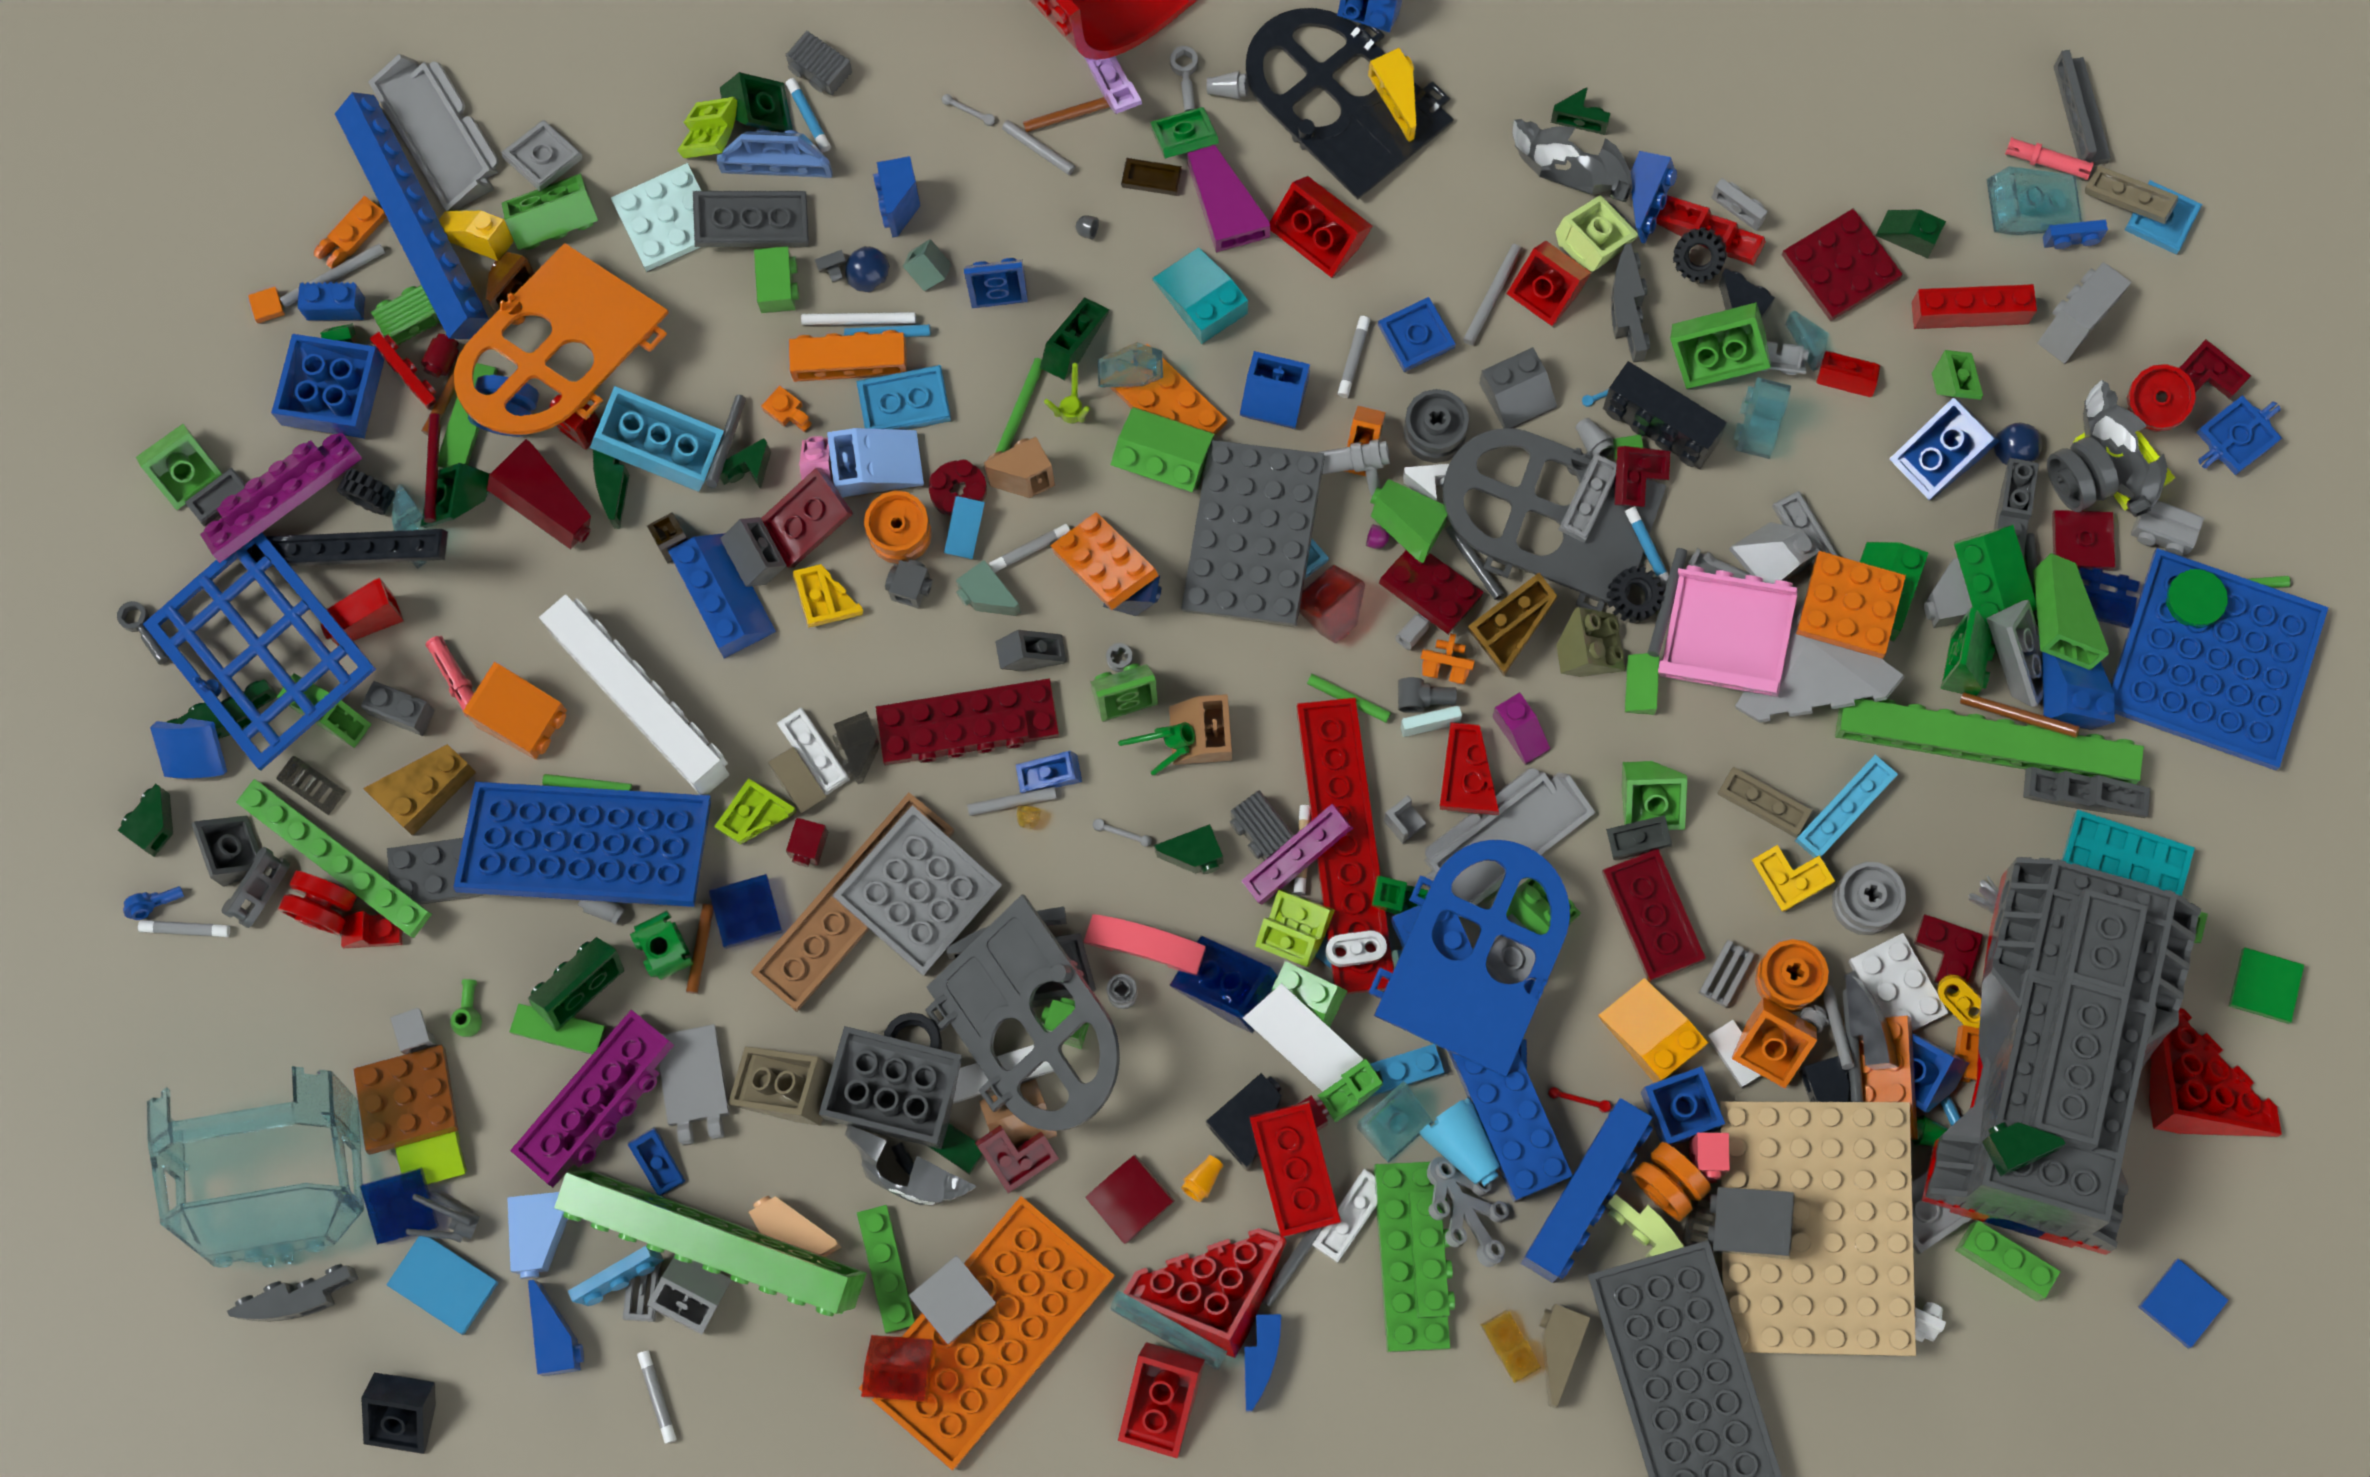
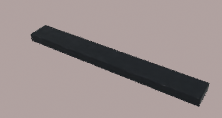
[242,529,448,567]

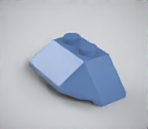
[717,129,833,178]

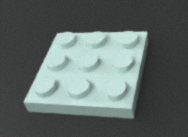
[611,163,701,272]

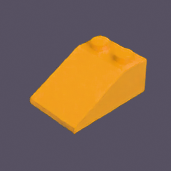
[1598,978,1708,1083]

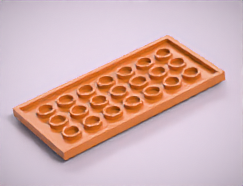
[858,1196,1115,1471]

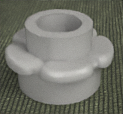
[1801,1005,1830,1033]

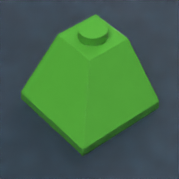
[1622,761,1687,830]

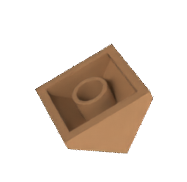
[979,1079,1057,1148]

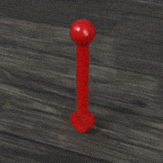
[1548,1087,1611,1113]

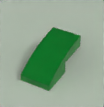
[1372,876,1428,915]

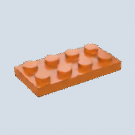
[1106,343,1227,434]
[1050,512,1159,610]
[1859,1016,1918,1140]

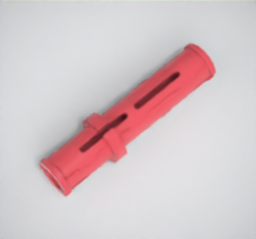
[2005,137,2094,180]
[425,636,474,717]

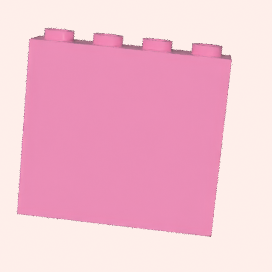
[1658,565,1798,697]

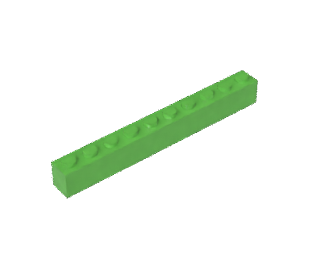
[1835,698,2144,784]

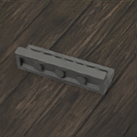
[2053,50,2111,165]

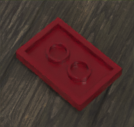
[761,468,854,568]
[1379,550,1484,635]

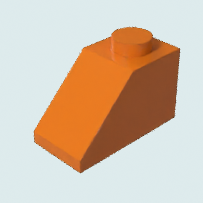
[1345,406,1386,476]

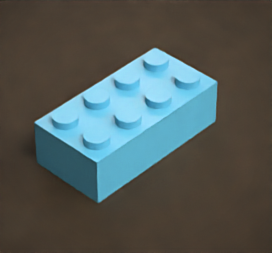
[590,386,724,492]

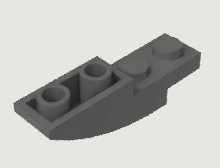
[1611,243,1650,363]
[1994,458,2039,557]
[227,1264,359,1322]

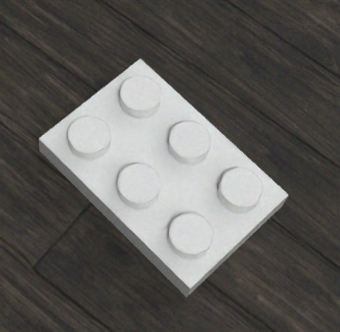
[1848,933,1948,1032]

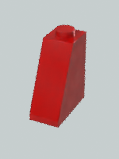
[320,578,404,646]

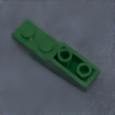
[167,679,277,739]

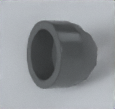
[1075,215,1099,239]

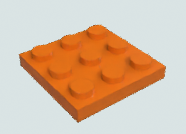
[1796,551,1906,659]

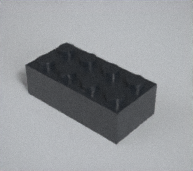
[1603,361,1727,470]

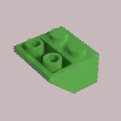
[1506,878,1581,935]

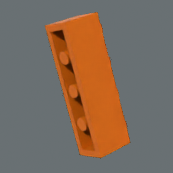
[789,330,907,382]

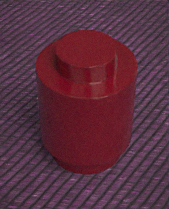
[421,333,459,378]

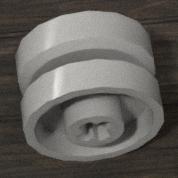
[1832,862,1906,935]

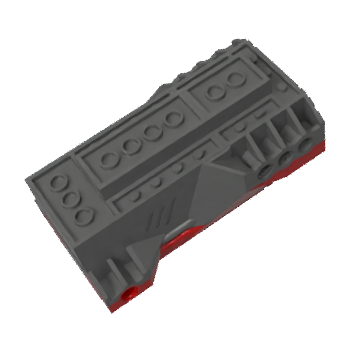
[1922,857,2201,1255]

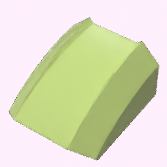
[1555,195,1639,271]

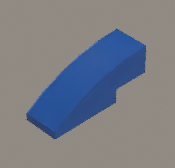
[1244,1314,1281,1412]

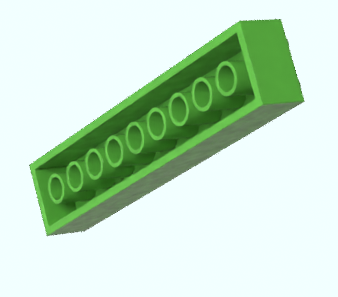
[554,1170,867,1317]

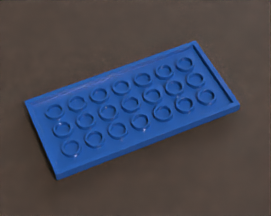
[453,782,711,907]

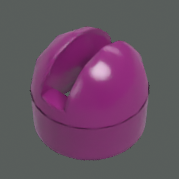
[1366,524,1389,549]

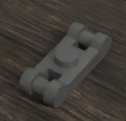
[221,847,290,928]

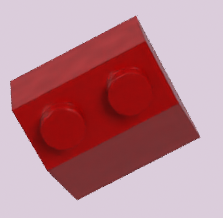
[1506,241,1592,326]

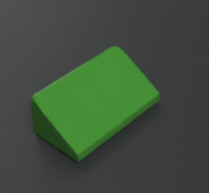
[1625,653,1659,715]

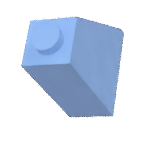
[507,1192,568,1279]

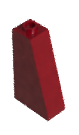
[487,439,591,550]

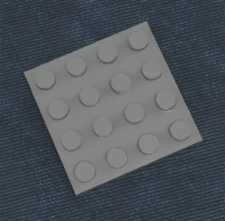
[832,805,1002,976]

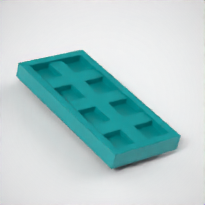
[2061,810,2195,896]

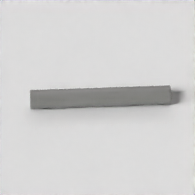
[1002,120,1075,175]
[967,787,1057,816]
[1822,985,1854,1070]

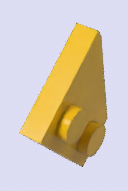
[793,564,863,628]

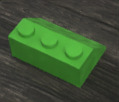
[502,173,598,250]
[1670,302,1771,389]
[1110,407,1215,492]

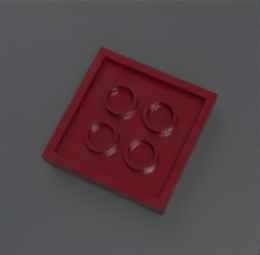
[1781,208,1903,322]

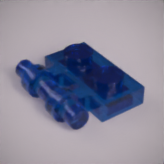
[2079,567,2140,628]

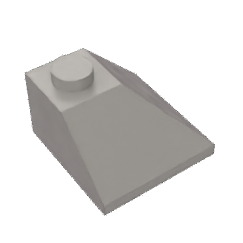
[1729,522,1820,584]

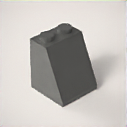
[1708,1187,1795,1259]

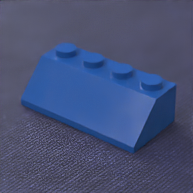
[668,533,776,658]

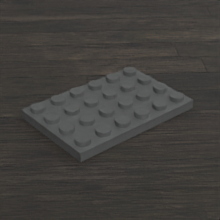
[1181,440,1325,626]

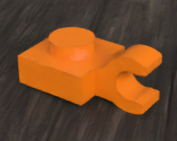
[761,385,812,432]
[1954,1025,1979,1083]

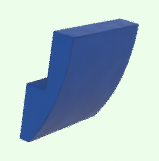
[150,718,228,778]

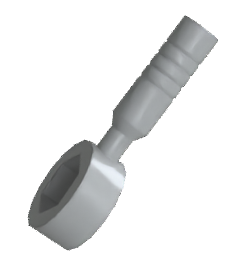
[1170,46,1198,112]

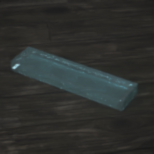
[1110,1290,1227,1370]

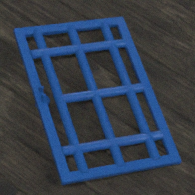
[143,532,376,771]

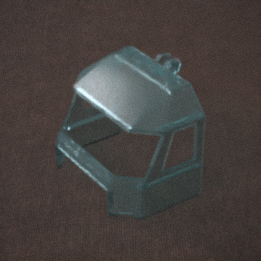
[147,1066,364,1268]

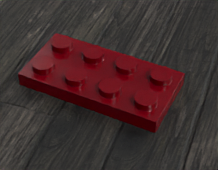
[1602,849,1706,982]

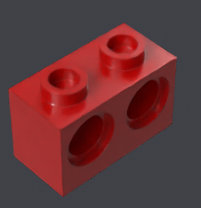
[550,394,600,450]

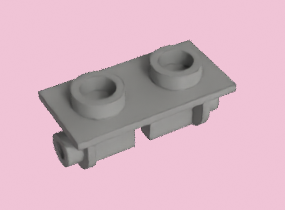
[1761,341,1809,375]

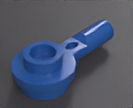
[123,886,184,920]

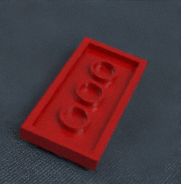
[1250,1101,1341,1237]

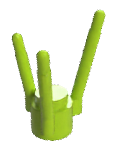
[1044,363,1090,424]

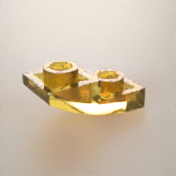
[1480,1310,1541,1383]

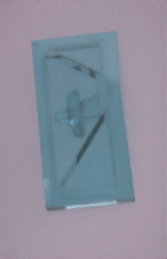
[1785,311,1829,371]

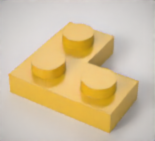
[1752,845,1835,912]

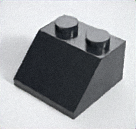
[361,1372,436,1454]

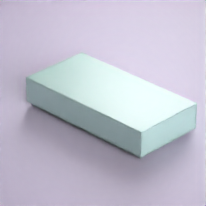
[1400,706,1462,737]

